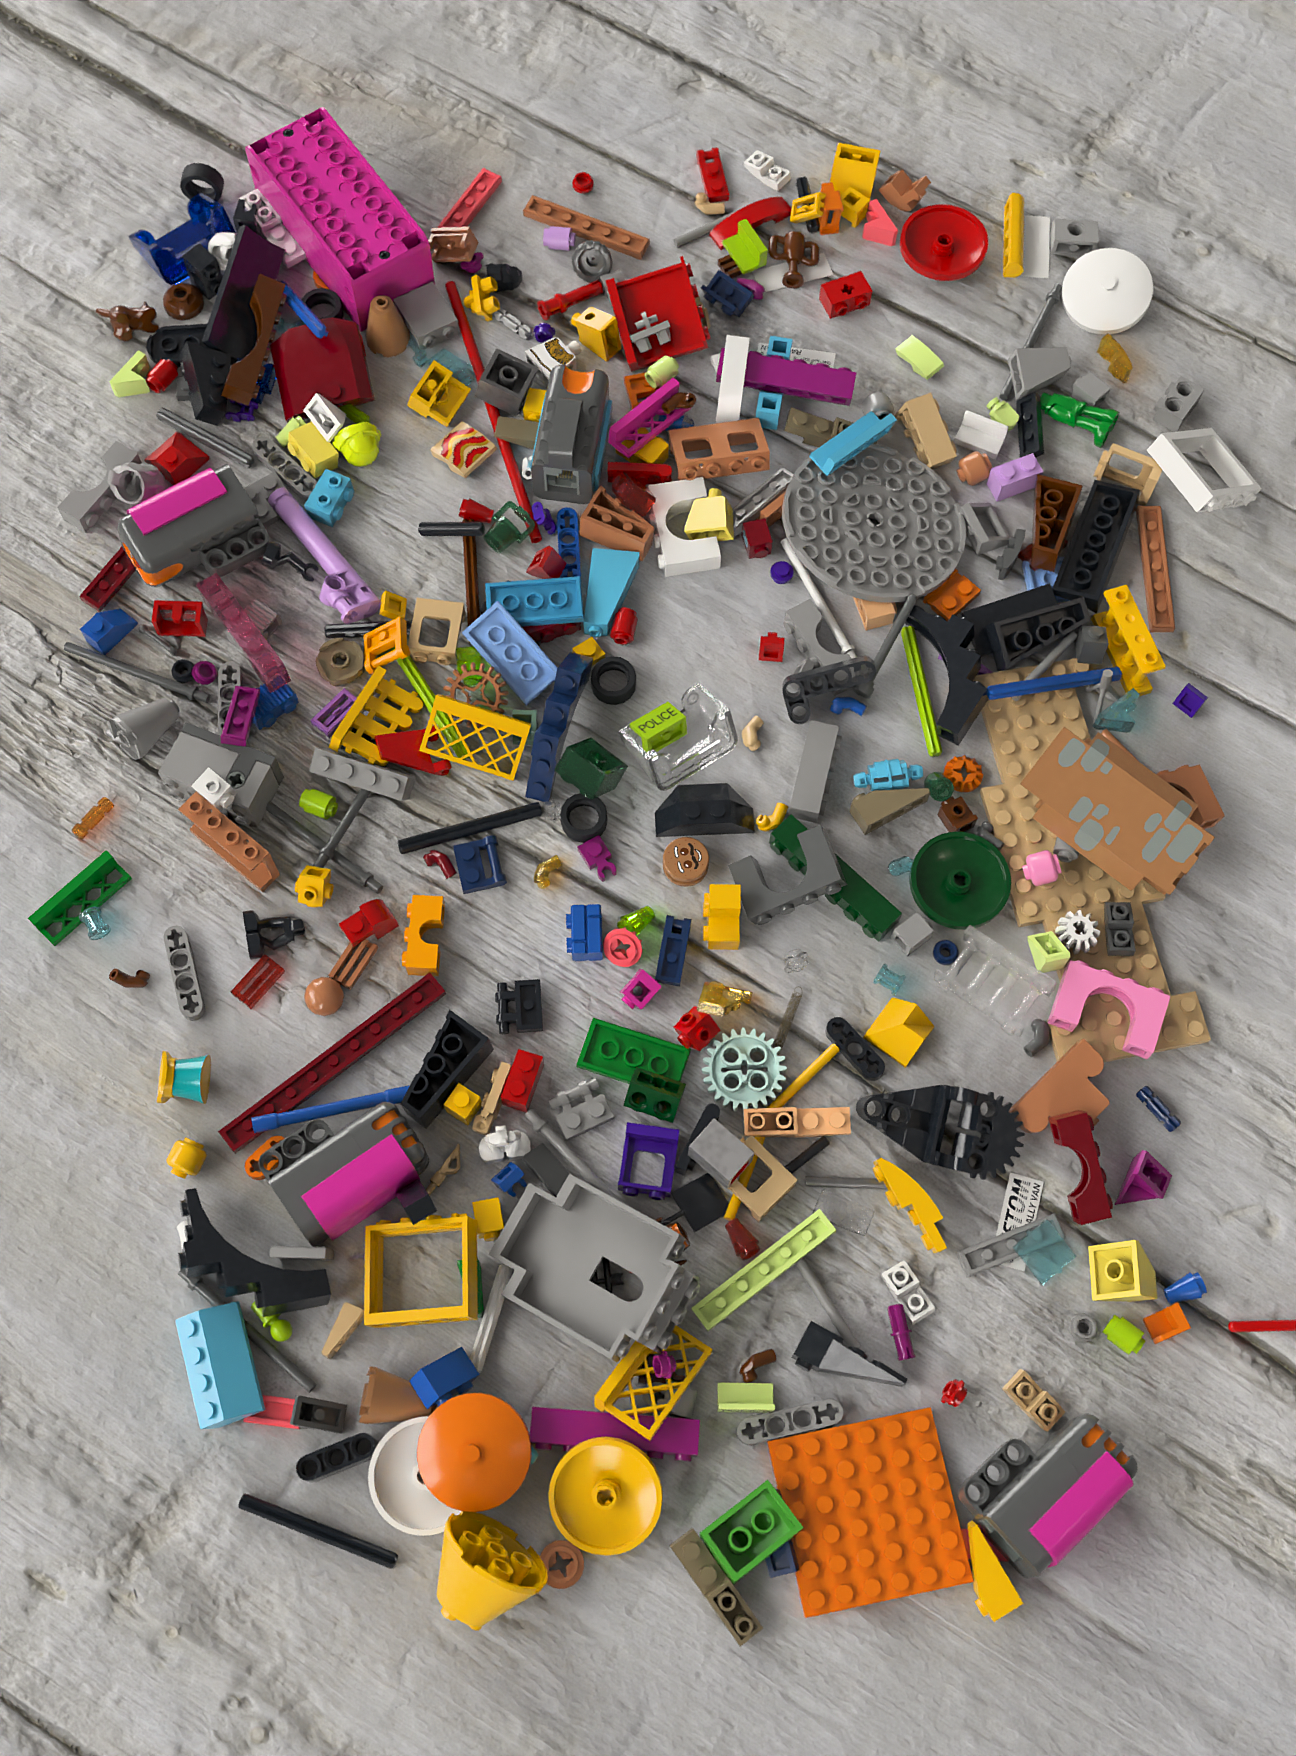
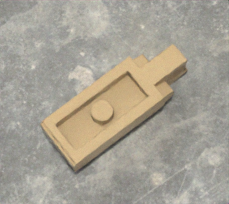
[472,1062,511,1135]

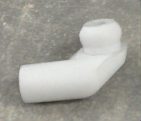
[522,455,533,480]

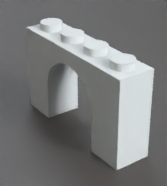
[644,477,721,577]

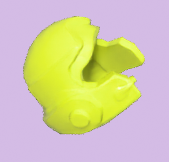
[333,422,381,467]

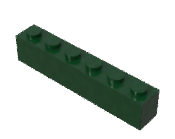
[769,814,902,942]

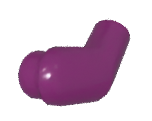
[737,278,765,300]

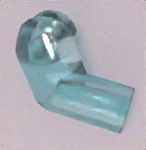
[888,856,913,876]

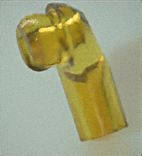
[533,855,562,889]

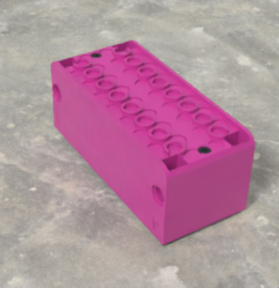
[245,107,435,332]

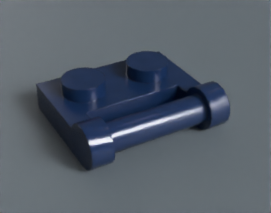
[453,835,507,894]

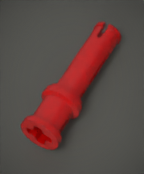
[537,280,603,321]

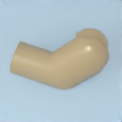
[695,193,724,215]
[741,716,764,751]

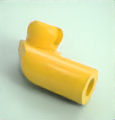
[756,803,788,832]

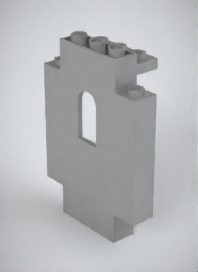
[488,1174,700,1362]

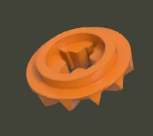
[944,755,984,792]

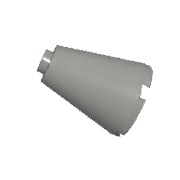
[108,698,179,760]

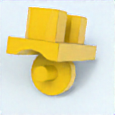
[464,275,500,322]

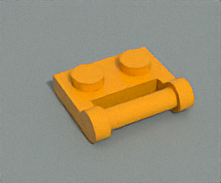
[364,617,410,674]

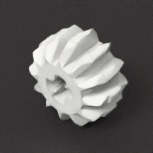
[1055,910,1100,954]

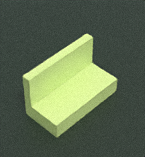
[717,1382,775,1413]

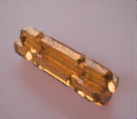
[71,797,114,839]

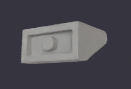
[959,503,1009,556]

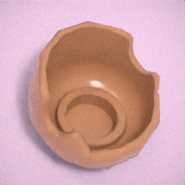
[304,977,344,1016]

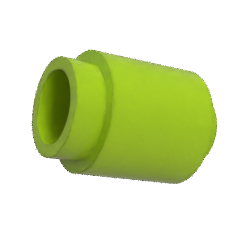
[299,789,338,820]
[1102,1315,1146,1355]

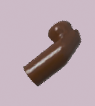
[740,1349,776,1383]

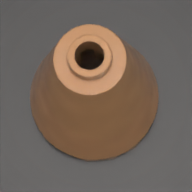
[366,295,411,357]
[359,1366,437,1424]

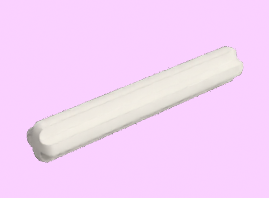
[470,1265,513,1373]

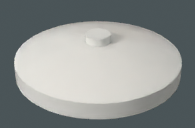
[1062,248,1153,335]
[368,1416,461,1536]

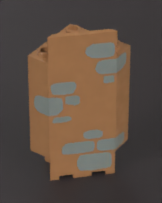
[1020,727,1215,895]

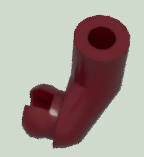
[423,849,457,879]

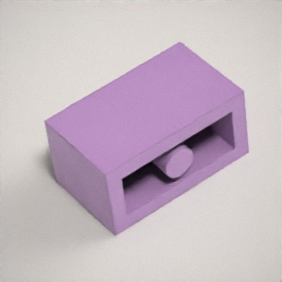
[987,453,1043,502]

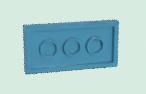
[485,576,584,627]

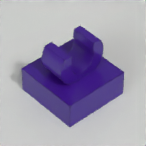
[1172,683,1208,718]

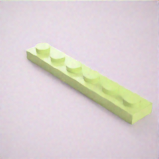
[691,1209,836,1331]

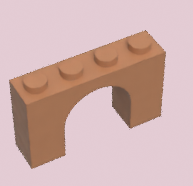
[1156,764,1225,829]

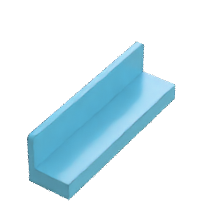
[809,411,897,476]

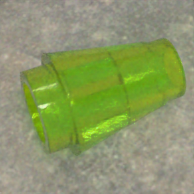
[617,906,655,936]

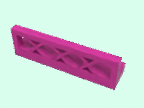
[608,378,691,458]

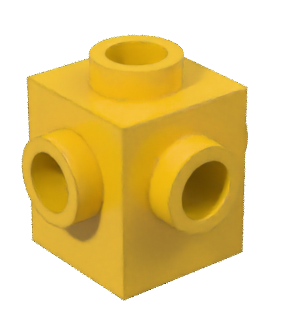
[295,865,334,907]

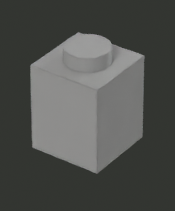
[1071,371,1111,408]
[891,912,934,956]

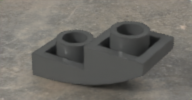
[995,529,1026,580]
[1104,902,1136,956]

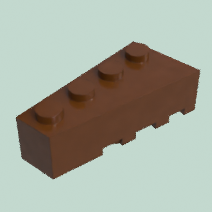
[1031,474,1083,572]

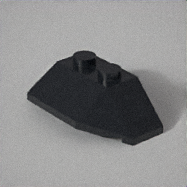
[655,783,755,837]

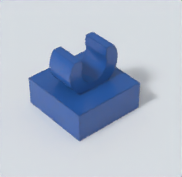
[491,1162,527,1197]

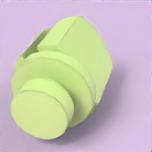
[986,397,1019,432]

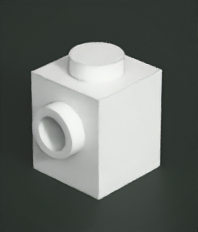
[191,767,237,811]

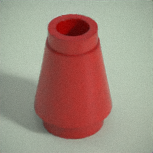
[458,498,494,524]

